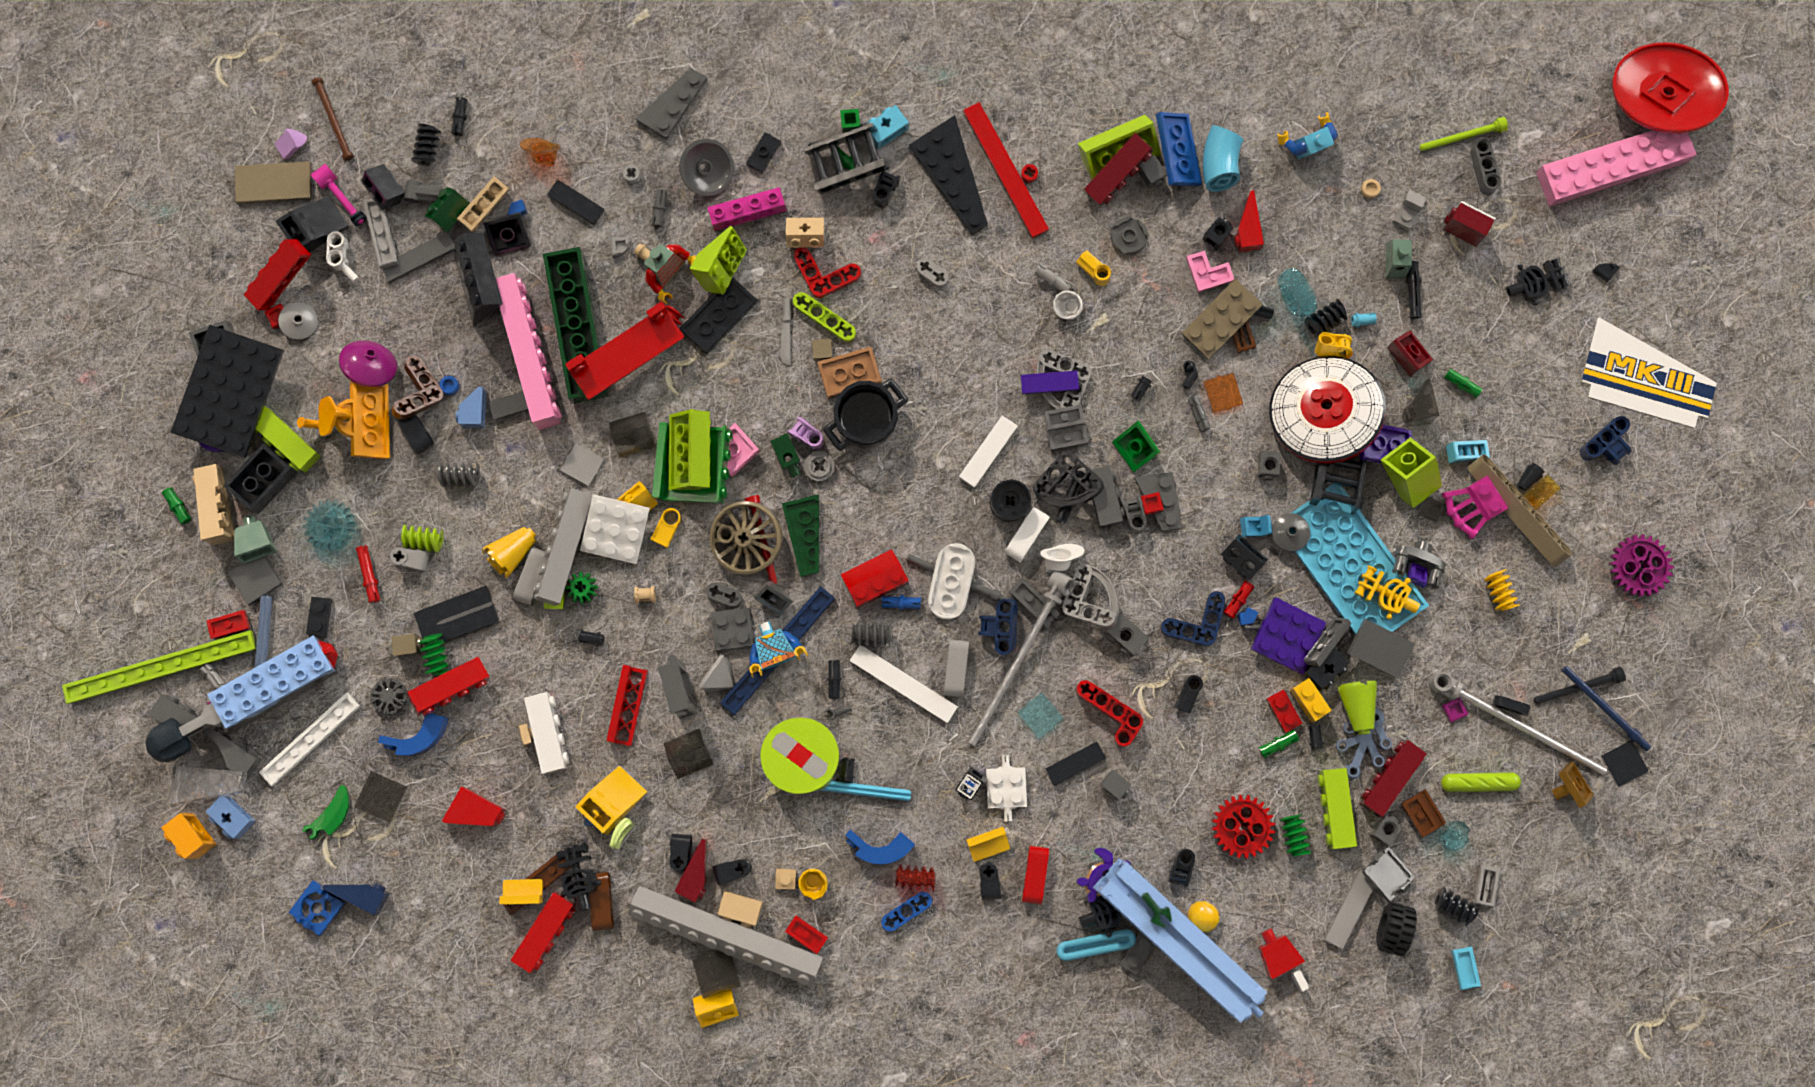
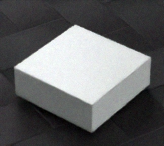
[1290,969,1309,991]

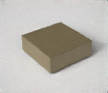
[812,339,832,360]

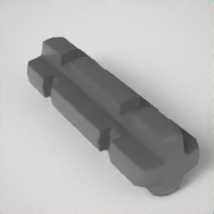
[1188,395,1211,432]

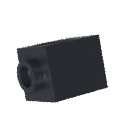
[1202,217,1234,250]

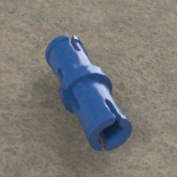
[882,595,921,610]

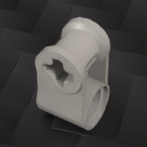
[390,548,430,572]

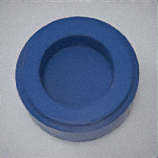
[439,376,459,396]

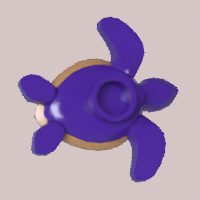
[1076,847,1131,903]

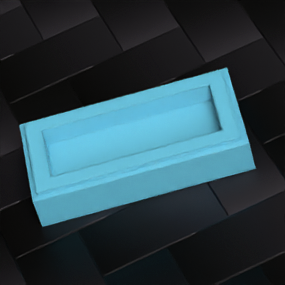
[1451,946,1481,990]

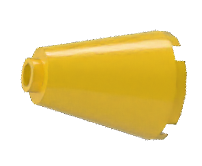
[481,527,536,578]

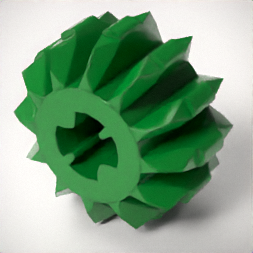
[565,571,598,605]

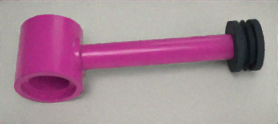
[311,164,367,226]

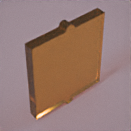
[1203,373,1243,413]

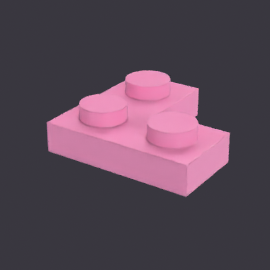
[1186,251,1234,293]

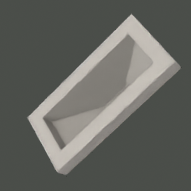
[699,655,733,693]

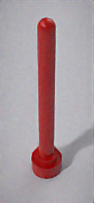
[744,495,777,584]

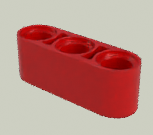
[1022,845,1049,905]

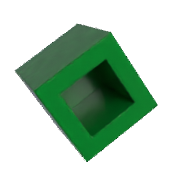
[840,108,860,134]

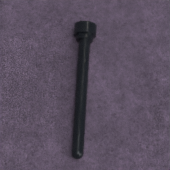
[1533,666,1626,704]

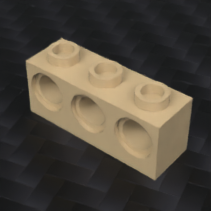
[457,176,509,233]

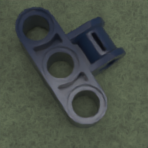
[1580,416,1632,465]
[978,598,1018,655]

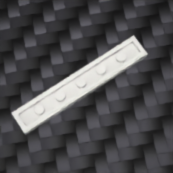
[850,645,958,723]
[259,692,361,787]

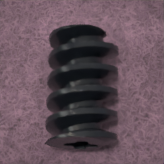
[411,124,441,166]
[1304,299,1348,336]
[1434,887,1480,927]

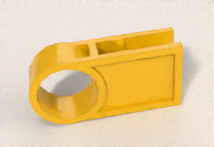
[650,508,681,548]

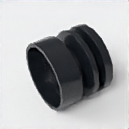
[989,479,1031,522]

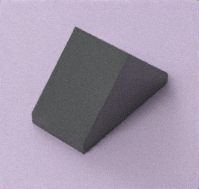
[753,581,793,615]

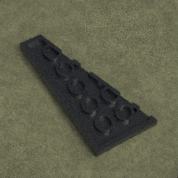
[909,115,988,236]

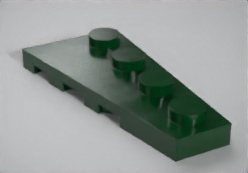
[782,494,819,578]

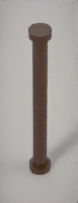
[311,77,354,161]

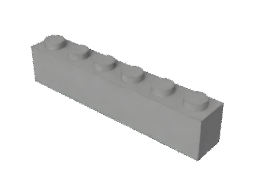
[533,488,593,606]

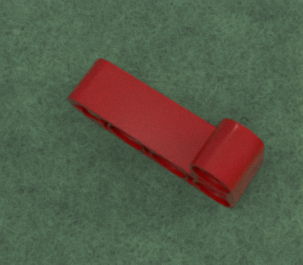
[1075,680,1143,747]

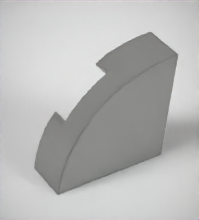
[611,237,631,257]

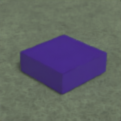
[1407,562,1428,588]

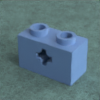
[206,794,256,839]

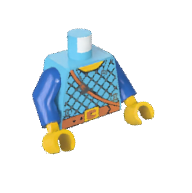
[1277,112,1338,159]
[749,622,808,678]

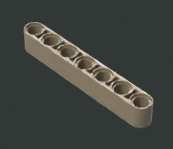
[1468,454,1572,567]

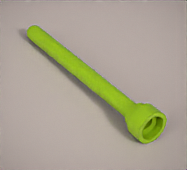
[1419,117,1508,151]

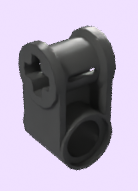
[1120,495,1147,534]

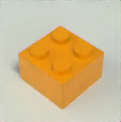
[161,813,217,859]

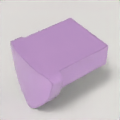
[275,129,307,159]

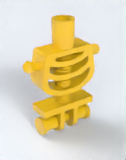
[1354,565,1420,620]

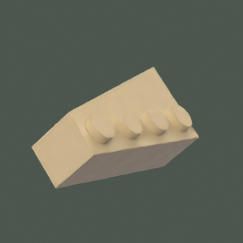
[193,464,234,545]

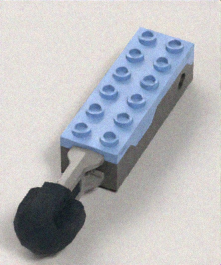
[145,635,338,762]

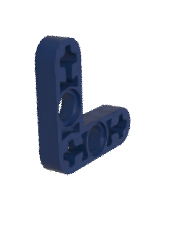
[1160,591,1225,646]

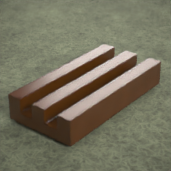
[1232,321,1256,354]

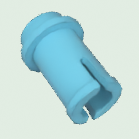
[1351,312,1377,328]

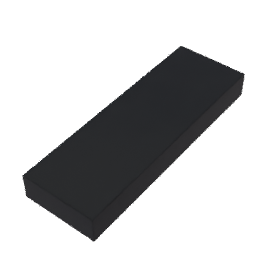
[547,179,605,225]
[1046,741,1106,786]

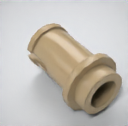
[634,244,650,261]

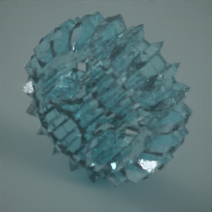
[1278,268,1317,318]
[303,499,356,551]

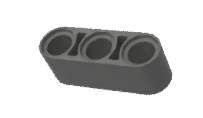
[1470,138,1501,195]

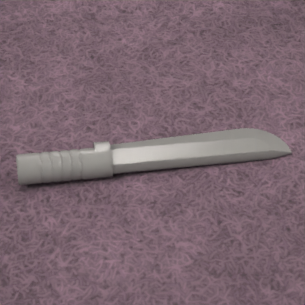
[780,298,791,365]

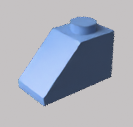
[455,387,486,428]

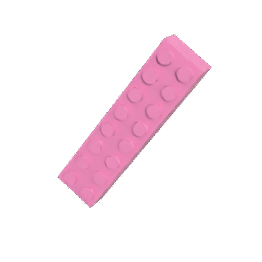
[1536,130,1697,207]
[496,273,562,430]

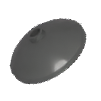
[679,139,734,196]

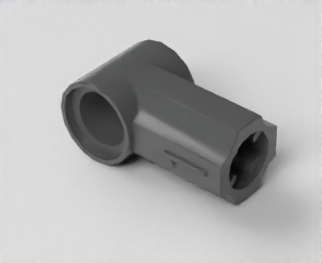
[404,180,443,204]

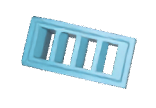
[1446,440,1490,463]

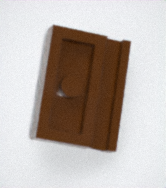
[1400,789,1446,838]

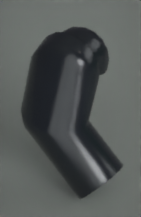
[1182,361,1198,390]

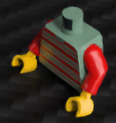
[644,244,696,304]

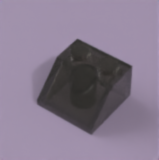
[1402,379,1440,428]

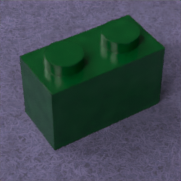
[425,187,470,233]

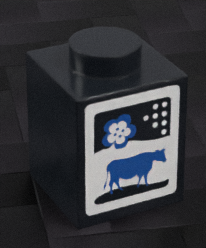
[955,766,987,801]

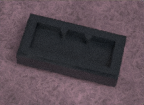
[746,132,781,174]

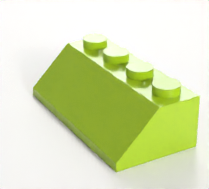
[1077,115,1161,180]
[669,409,711,490]

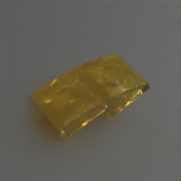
[1523,474,1561,510]

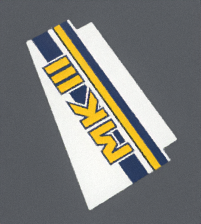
[1582,317,1717,428]

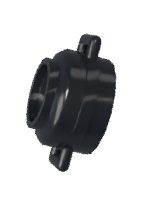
[823,378,908,451]

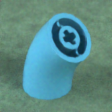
[1203,125,1244,192]

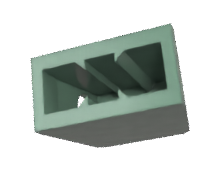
[1386,239,1412,279]
[234,516,277,564]

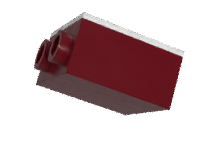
[1443,201,1496,247]

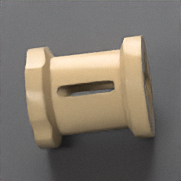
[634,586,656,604]

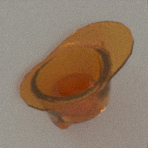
[519,138,560,167]

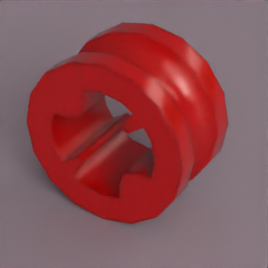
[1021,164,1038,183]

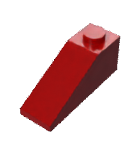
[1234,190,1264,253]

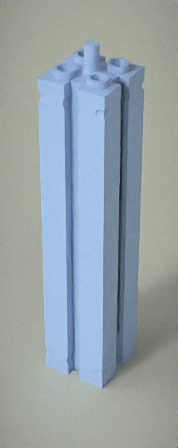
[1093,858,1267,1022]

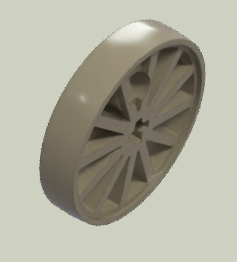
[710,501,783,575]

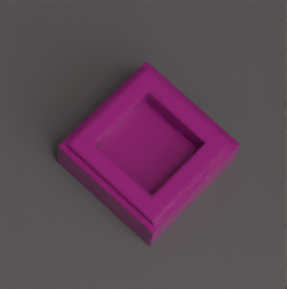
[1441,697,1469,723]

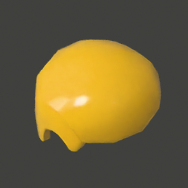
[798,868,828,900]
[1187,901,1220,932]

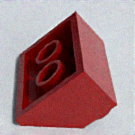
[840,549,909,609]

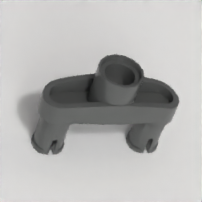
[1392,541,1446,589]

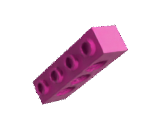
[707,187,786,231]

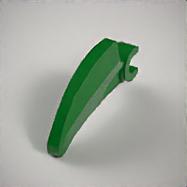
[302,785,349,840]

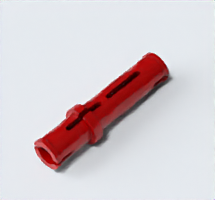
[355,545,381,604]

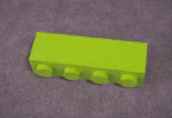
[255,405,321,473]
[1317,768,1357,849]

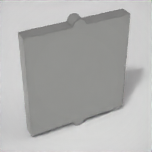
[560,443,605,486]

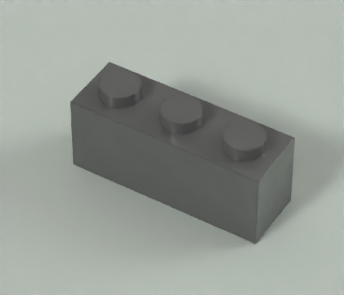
[1087,466,1125,529]

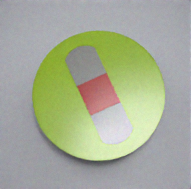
[760,718,839,794]

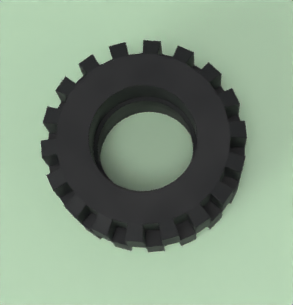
[1376,902,1417,957]

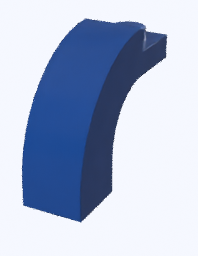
[378,714,449,756]
[845,829,915,864]

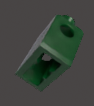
[770,433,801,478]

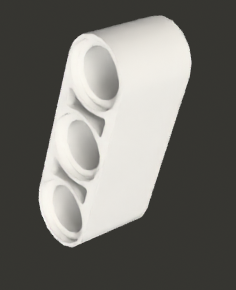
[1004,507,1050,563]

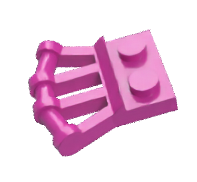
[1442,475,1508,540]

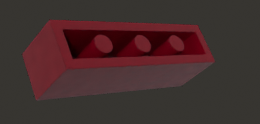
[1083,133,1154,206]
[1359,740,1427,817]

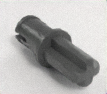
[651,189,667,227]

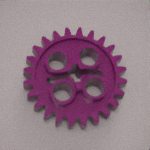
[1608,534,1674,597]

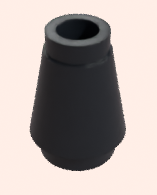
[1516,462,1545,491]

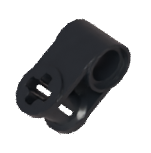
[873,170,901,208]
[669,833,692,872]
[1168,848,1195,888]
[712,858,752,885]
[980,862,1001,901]

